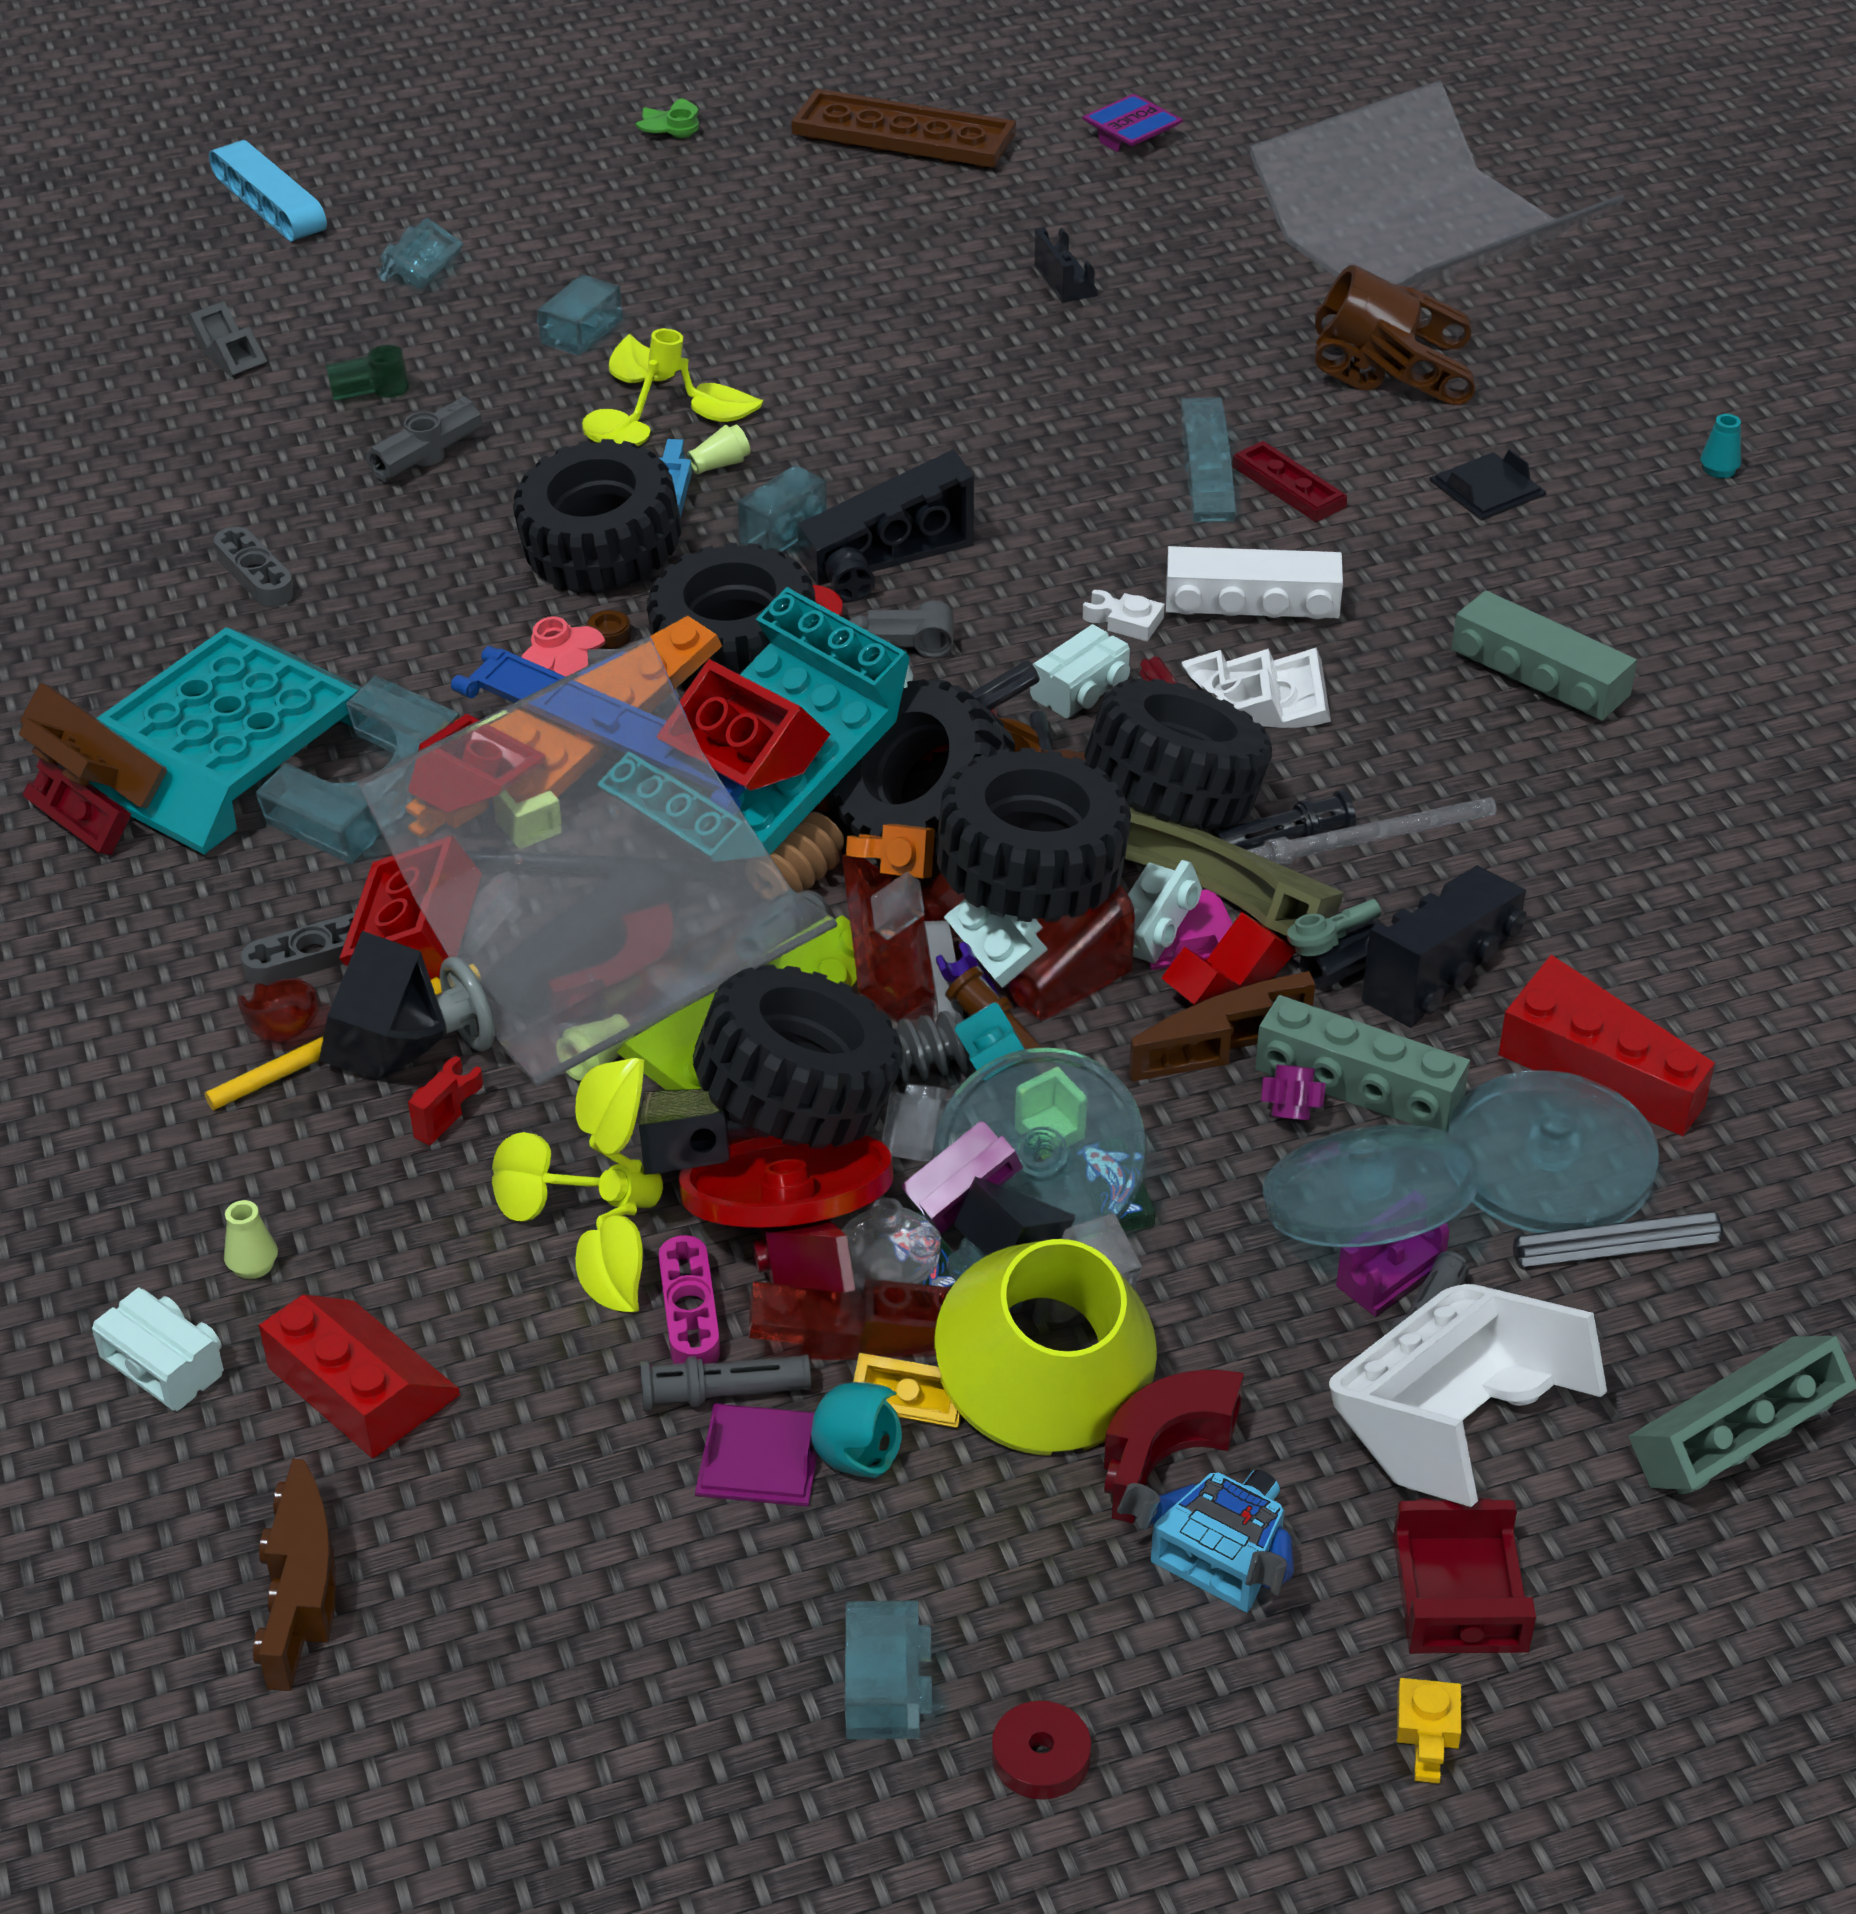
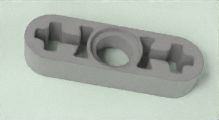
[922,920,963,1026]

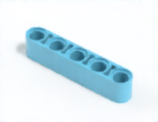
[209,140,327,242]

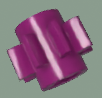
[1260,1064,1326,1120]

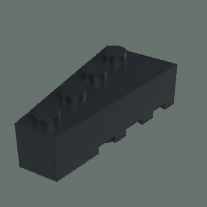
[798,449,974,585]
[1362,865,1526,1028]

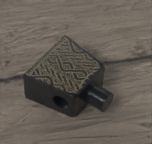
[639,1089,761,1175]

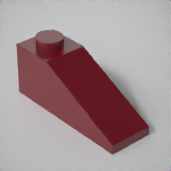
[752,1219,855,1293]

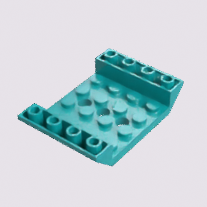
[596,587,910,864]
[90,627,395,855]

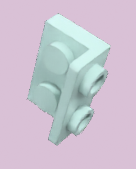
[1101,860,1202,964]
[944,899,1048,988]

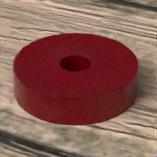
[992,1701,1091,1799]

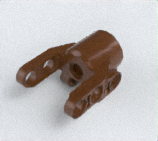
[1315,264,1475,405]

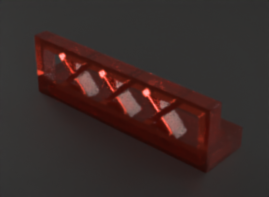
[842,854,935,1021]

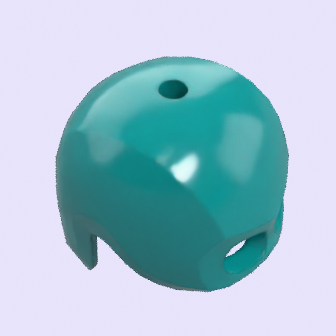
[811,1382,902,1478]

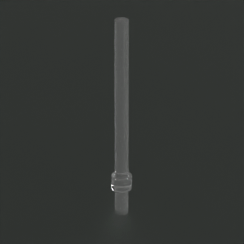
[1246,797,1496,866]

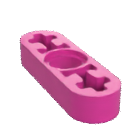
[659,1235,720,1364]

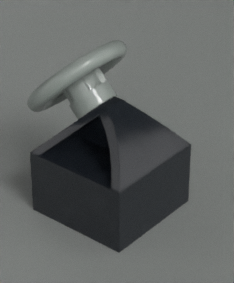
[319,931,495,1081]

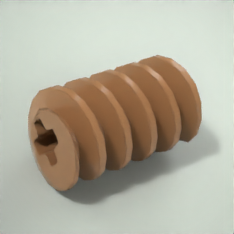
[745,812,844,909]

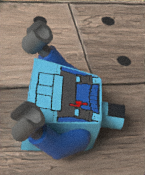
[1117,1470,1294,1613]

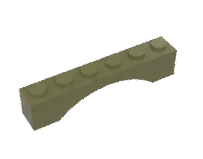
[1125,804,1344,936]

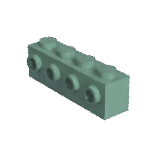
[1451,590,1637,720]
[1255,995,1470,1136]
[1628,1336,1856,1494]

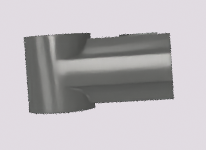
[868,600,954,658]

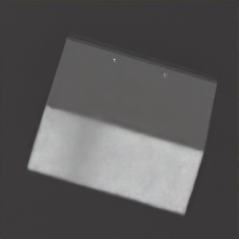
[1248,81,1625,290]
[357,635,837,1086]

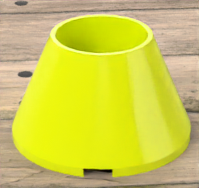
[934,1239,1157,1456]

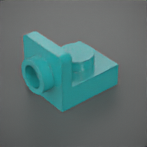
[955,1002,1025,1077]

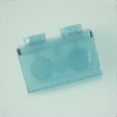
[378,217,463,289]

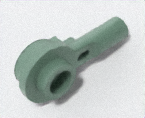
[1287,899,1381,956]

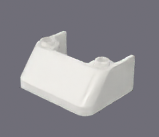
[1329,1284,1607,1507]

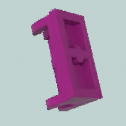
[1336,1193,1449,1317]

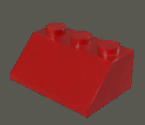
[655,659,830,791]
[339,835,483,980]
[259,1294,460,1459]

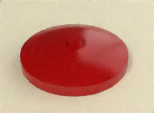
[679,1135,894,1228]

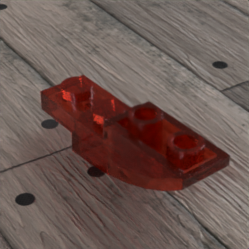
[749,1278,951,1360]

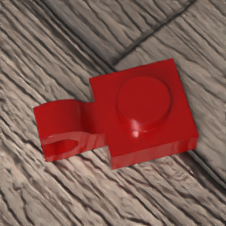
[408,1056,484,1146]

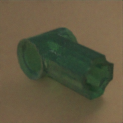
[326,344,409,400]

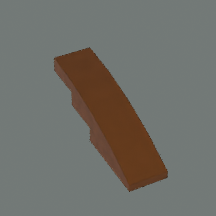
[1129,971,1315,1082]

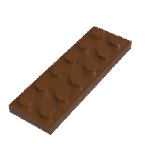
[791,88,1016,168]

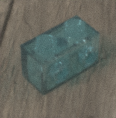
[738,465,827,552]

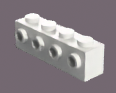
[1166,546,1343,619]

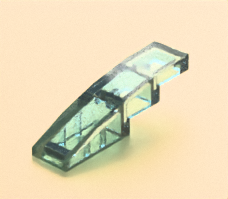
[1181,397,1236,522]

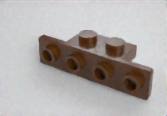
[19,683,167,808]

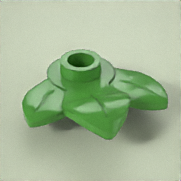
[635,98,699,138]

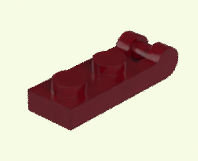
[22,758,131,855]

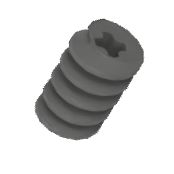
[897,1011,969,1084]

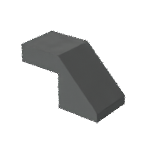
[187,301,267,377]

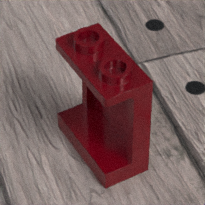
[1393,1498,1536,1654]

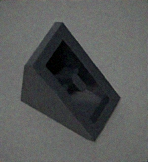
[954,1176,1075,1256]

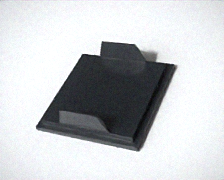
[1429,449,1546,521]

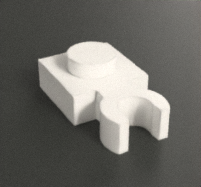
[1083,590,1165,642]

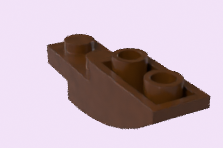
[253,1459,337,1691]

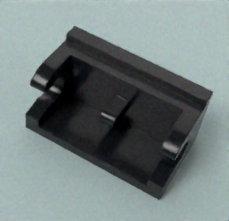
[1034,228,1098,303]

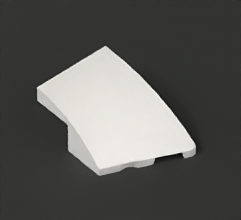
[1182,648,1331,728]

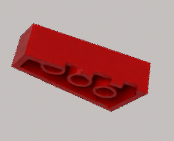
[1498,954,1715,1137]

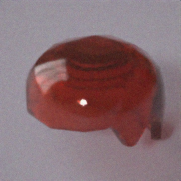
[237,978,320,1042]

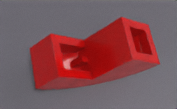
[1161,912,1295,1005]

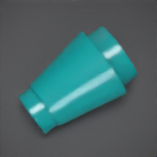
[1700,414,1742,478]

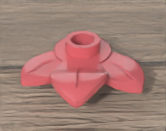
[522,616,606,679]

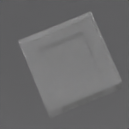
[871,871,925,940]

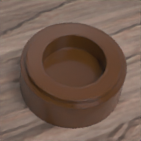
[587,610,631,649]

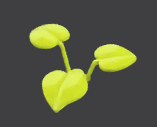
[582,328,763,446]
[492,1058,663,1312]

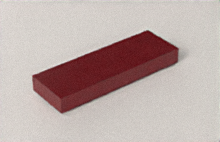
[1232,441,1347,522]

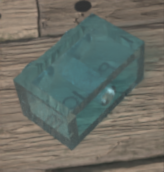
[537,274,623,356]
[845,1601,932,1739]

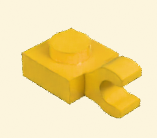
[1397,1678,1461,1784]

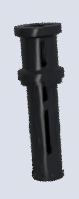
[1212,789,1356,851]

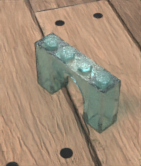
[256,675,460,864]

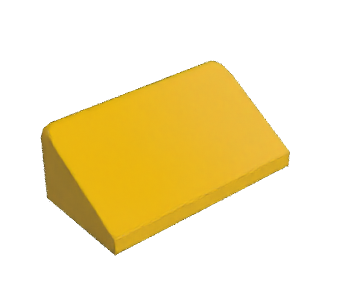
[853,1353,962,1428]

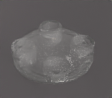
[841,1198,942,1294]

